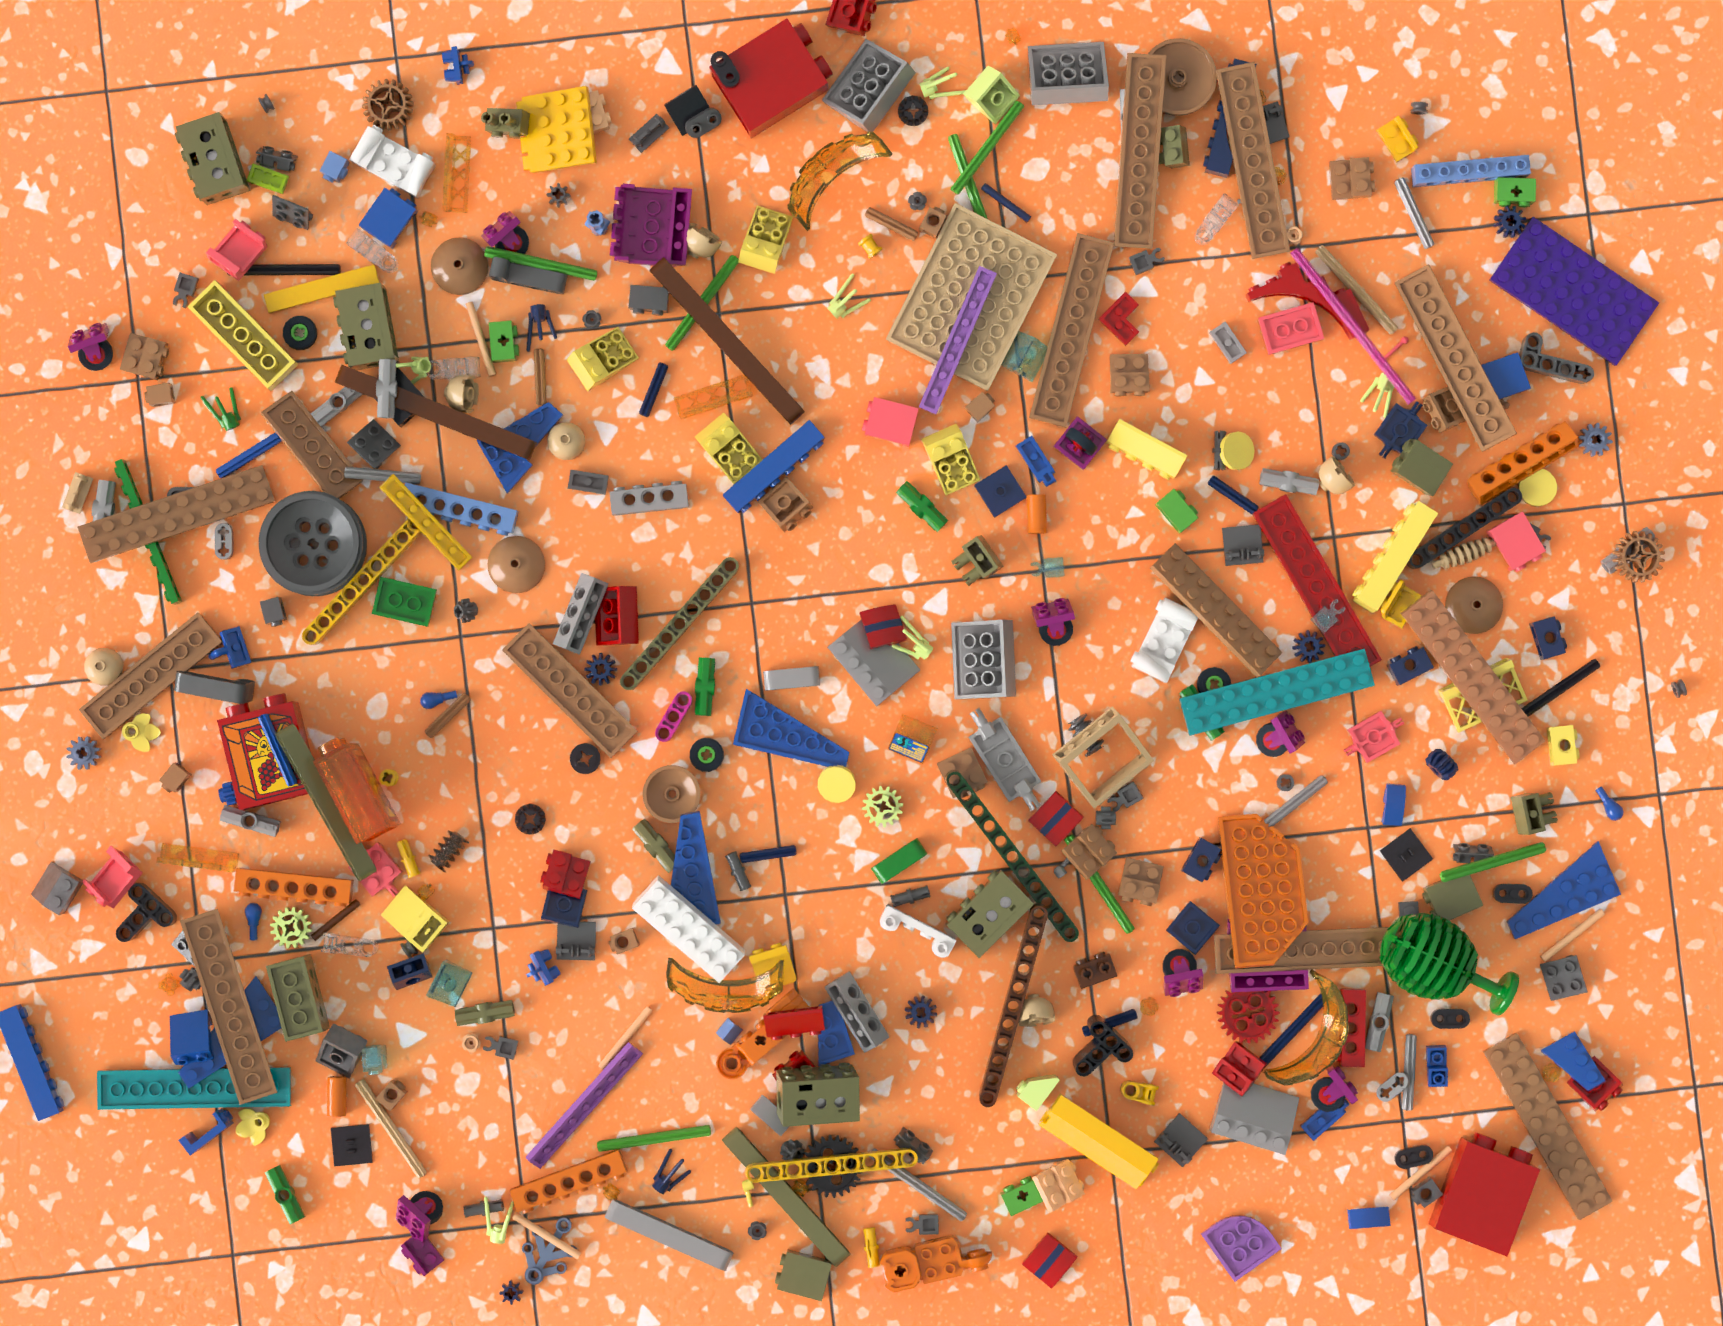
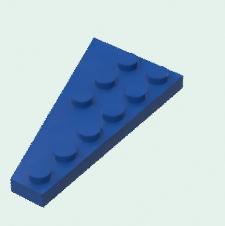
[733,689,849,767]
[671,811,721,924]
[1506,841,1621,939]
[178,976,282,1089]

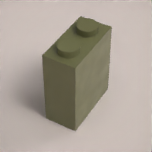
[1391,439,1453,496]
[1422,875,1483,920]
[775,1249,832,1301]

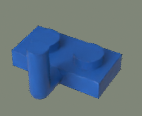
[209,626,251,669]

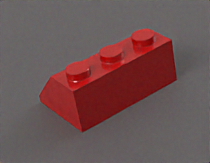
[595,586,639,646]
[763,1006,825,1040]

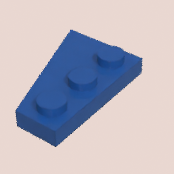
[504,402,563,446]
[477,440,533,494]
[818,1000,855,1066]
[1541,1031,1605,1092]

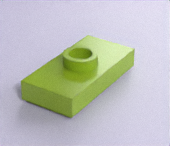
[246,163,289,194]

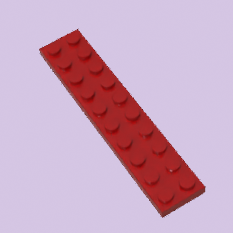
[1252,494,1382,667]

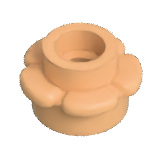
[1286,226,1303,245]
[462,1033,481,1053]

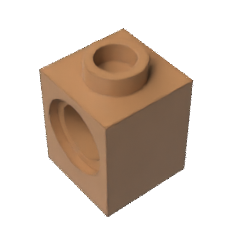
[919,207,947,239]
[144,383,176,407]
[965,392,995,423]
[159,762,192,793]
[608,928,640,955]
[375,1080,407,1111]

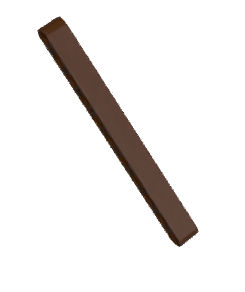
[649,257,805,425]
[335,364,537,460]
[979,903,1048,1107]

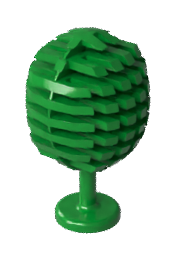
[1379,913,1519,1016]

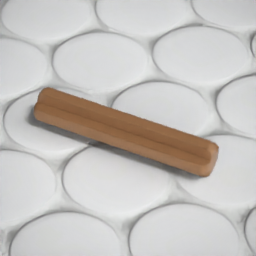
[865,207,918,241]
[534,349,547,405]
[425,693,471,738]

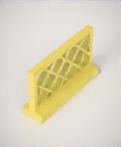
[1438,658,1528,733]

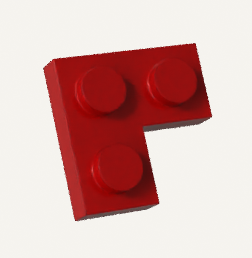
[1098,291,1139,346]

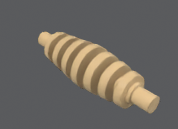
[1431,537,1497,569]

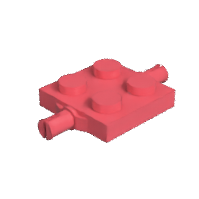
[1344,711,1404,763]
[348,842,403,897]

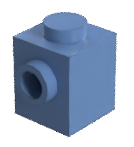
[320,151,350,183]

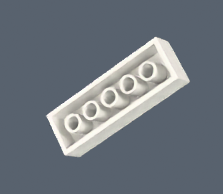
[632,875,745,983]

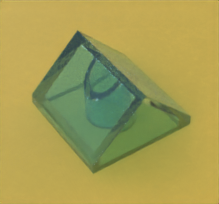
[1001,331,1047,382]
[426,959,472,1007]

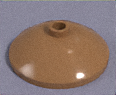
[431,237,488,295]
[487,536,545,593]
[1445,577,1503,634]
[643,765,701,823]

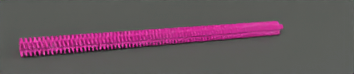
[1290,247,1416,405]

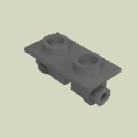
[629,114,669,153]
[256,146,298,172]
[1453,843,1494,863]
[893,1127,933,1164]

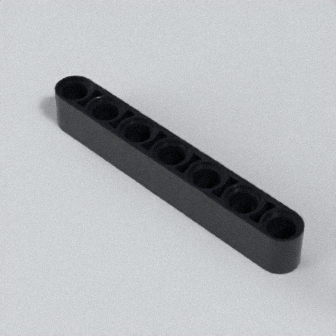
[1407,488,1522,569]

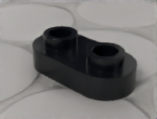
[710,51,740,88]
[1493,884,1533,904]
[1430,1009,1470,1029]
[1394,1144,1433,1169]

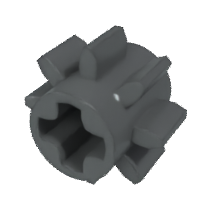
[546,183,571,208]
[454,598,478,623]
[1096,806,1116,829]
[179,967,201,991]
[780,1139,805,1160]

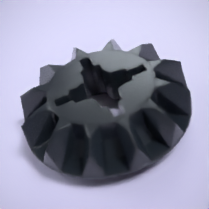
[898,95,928,126]
[570,743,601,774]
[515,804,546,835]

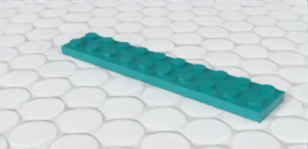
[1179,649,1375,736]
[97,1067,291,1110]

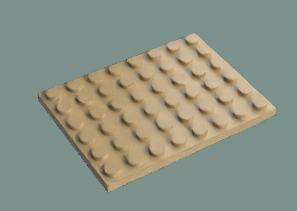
[886,203,1057,391]

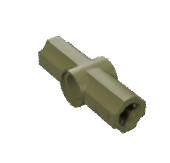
[632,818,675,873]
[455,1000,515,1026]

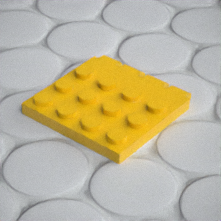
[516,86,597,173]

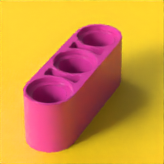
[655,691,693,742]

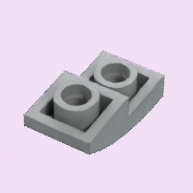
[750,1095,790,1136]

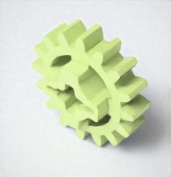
[862,786,903,827]
[270,907,313,949]

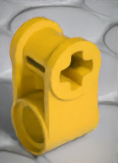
[1120,1080,1159,1106]

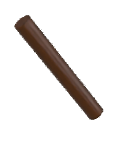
[311,899,361,941]

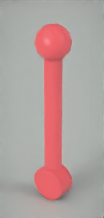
[1384,336,1409,360]

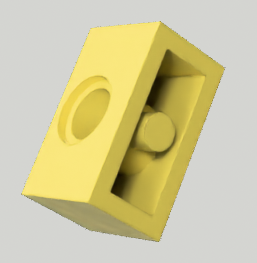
[1546,725,1579,766]

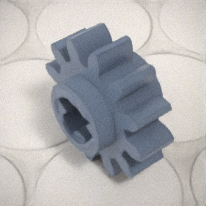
[1578,423,1613,457]
[66,736,101,770]

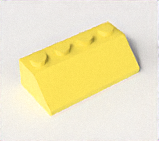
[1106,419,1188,480]

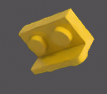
[1376,115,1419,163]

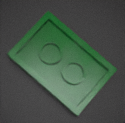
[372,577,437,627]

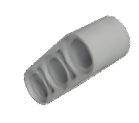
[763,666,820,691]

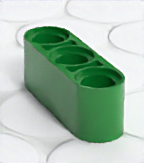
[871,838,928,885]

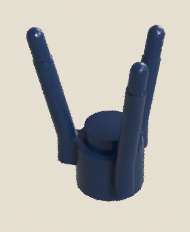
[526,304,557,352]
[652,1149,691,1195]

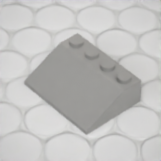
[822,39,916,134]
[1028,42,1109,105]
[827,620,920,707]
[951,620,1016,699]
[1209,1083,1299,1155]

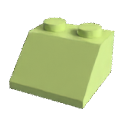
[963,66,1020,124]
[1016,1074,1060,1111]

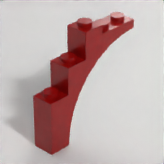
[1245,262,1370,340]

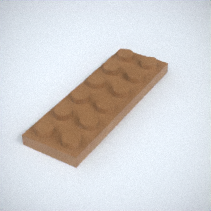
[261,391,364,499]

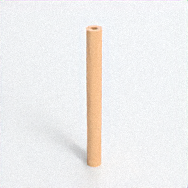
[466,302,496,376]
[1540,909,1605,962]
[598,1006,653,1070]
[1389,1146,1453,1200]
[512,1212,581,1259]

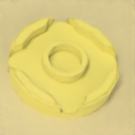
[1220,431,1255,470]
[1518,469,1557,506]
[817,765,856,803]

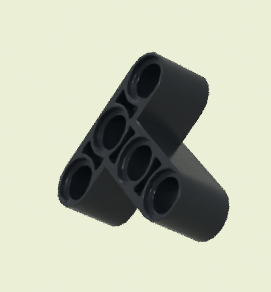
[115,883,177,942]
[1073,1015,1133,1077]

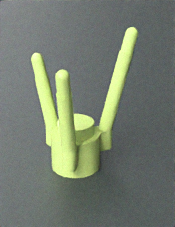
[919,67,966,100]
[827,273,871,319]
[396,356,431,384]
[1360,373,1395,418]
[892,616,933,660]
[484,1197,514,1244]

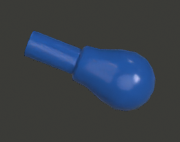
[420,690,458,709]
[1595,786,1624,821]
[245,903,262,941]

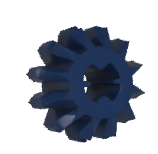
[1493,206,1526,238]
[1292,630,1325,663]
[584,653,618,686]
[1425,749,1458,781]
[905,995,937,1028]

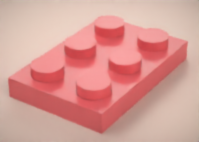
[1258,302,1324,355]

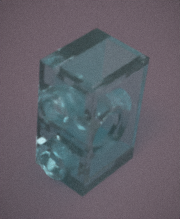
[361,1044,388,1075]

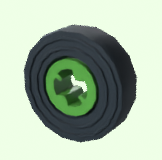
[283,316,317,350]
[1197,667,1231,693]
[690,738,724,772]

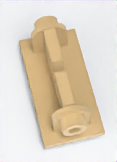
[62,472,93,514]

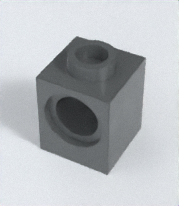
[260,597,287,627]
[1410,1177,1443,1208]

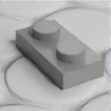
[1209,321,1247,364]

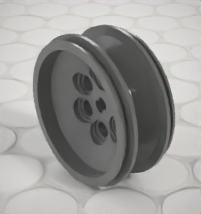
[259,491,367,596]

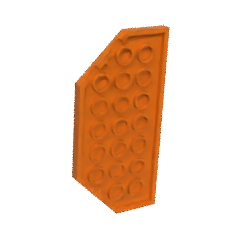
[1218,814,1309,969]

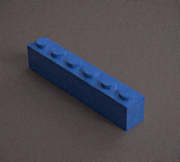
[723,420,825,513]
[0,1004,64,1121]

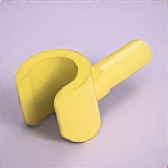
[742,1179,755,1207]

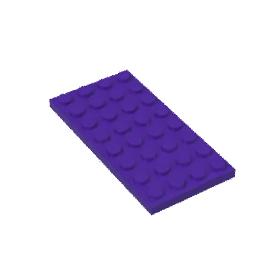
[1489,217,1659,366]

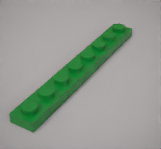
[114,459,182,605]

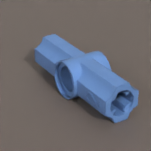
[585,210,610,236]

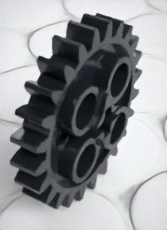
[804,1134,863,1198]

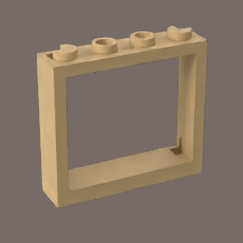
[1052,707,1154,809]

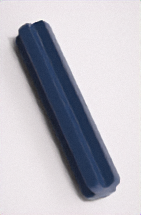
[639,362,668,417]
[1208,476,1259,514]
[740,845,797,863]
[1082,1009,1138,1037]

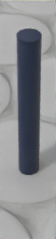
[981,183,1032,222]

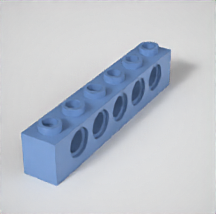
[1411,155,1531,188]
[405,482,519,536]

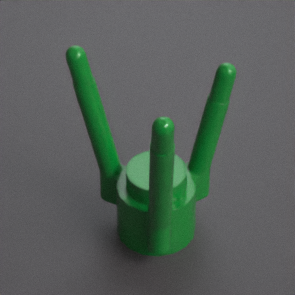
[200,387,241,431]

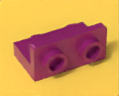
[401,1236,445,1276]

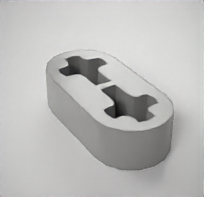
[215,523,234,560]
[1376,1072,1410,1102]

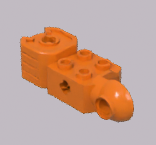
[716,989,809,1080]
[880,1235,992,1292]

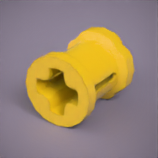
[858,234,883,259]
[379,769,399,786]

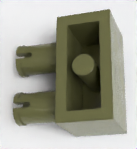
[481,108,530,139]
[1159,125,1190,168]
[951,535,1004,586]
[1511,792,1558,835]

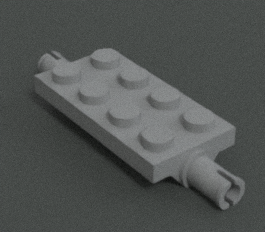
[968,707,1042,811]

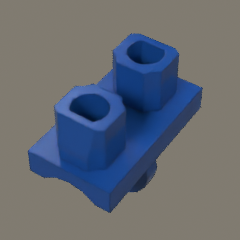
[442,46,474,85]
[526,949,561,986]

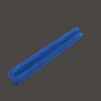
[216,432,282,478]
[258,714,297,787]

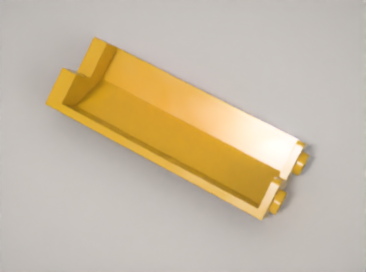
[1038,1093,1159,1189]

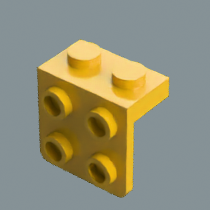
[1380,580,1422,629]
[749,942,796,991]

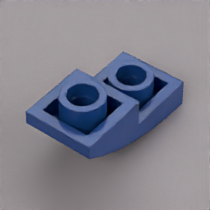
[1381,783,1406,826]
[1426,1045,1448,1087]
[1347,1207,1391,1229]

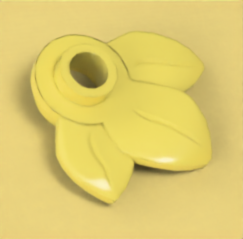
[122,713,161,752]
[236,1108,270,1146]

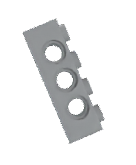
[609,481,689,516]
[553,573,609,655]
[824,971,889,1053]

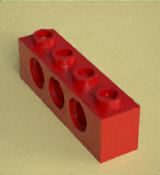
[1336,988,1366,1067]

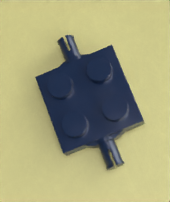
[1374,401,1428,459]

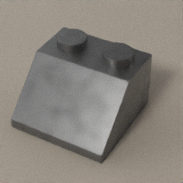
[31,861,83,915]
[316,1023,368,1079]

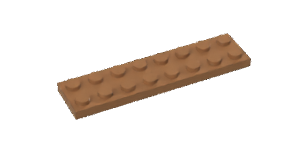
[1150,543,1283,678]
[79,612,223,739]
[502,623,638,758]

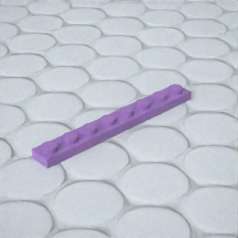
[919,266,997,415]
[526,1042,643,1169]

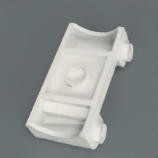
[349,125,436,199]
[1130,597,1198,683]
[879,904,956,958]

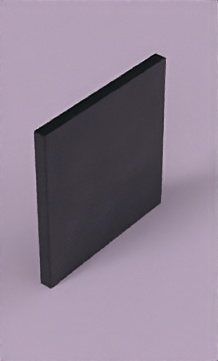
[664,85,714,136]
[1380,828,1433,882]
[331,1124,373,1167]

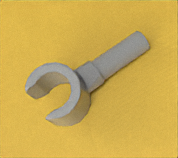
[1054,858,1070,878]

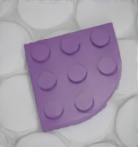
[1200,1215,1282,1282]

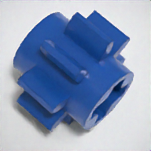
[218,782,237,806]

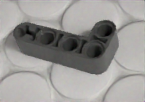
[489,257,568,294]
[1519,332,1594,384]
[174,671,255,704]

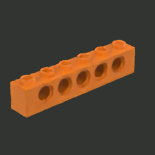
[1467,421,1579,505]
[234,868,354,907]
[509,1149,627,1214]

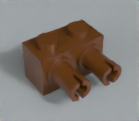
[1073,951,1117,989]

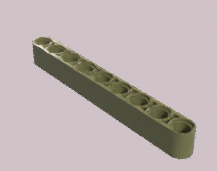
[620,557,739,690]
[275,724,377,881]
[722,1127,851,1267]

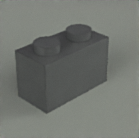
[628,285,669,316]

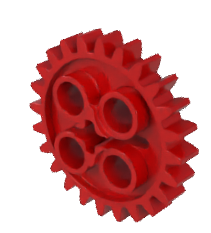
[1216,990,1280,1044]

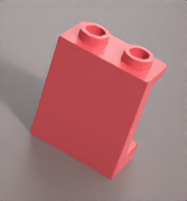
[206,219,268,281]
[862,397,919,447]
[1486,511,1546,572]
[82,846,143,909]

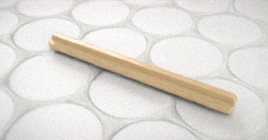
[1315,245,1398,334]
[355,1079,427,1178]

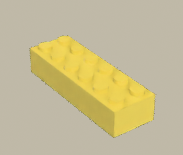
[187,280,299,391]
[1352,501,1438,613]

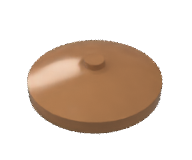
[1148,38,1217,116]

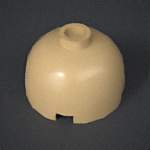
[687,223,722,259]
[444,375,479,414]
[547,422,586,460]
[1319,456,1355,495]
[84,648,124,686]
[1018,994,1055,1027]

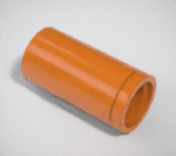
[1027,494,1047,534]
[327,1076,347,1117]

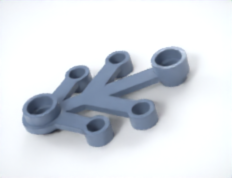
[522,1217,577,1285]

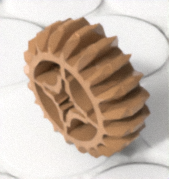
[362,79,414,131]
[1612,531,1665,583]

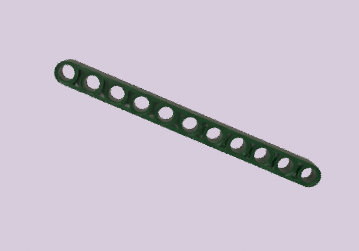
[945,770,1079,942]

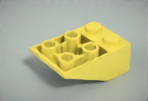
[738,205,793,274]
[566,327,639,391]
[695,412,763,484]
[921,424,980,495]
[381,885,450,953]

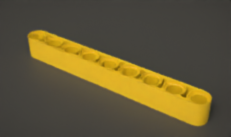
[302,518,422,645]
[745,1148,918,1183]

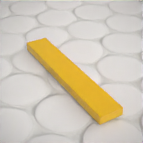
[263,265,380,314]
[379,474,473,571]

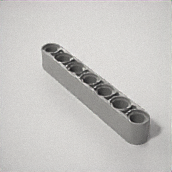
[604,1199,734,1271]

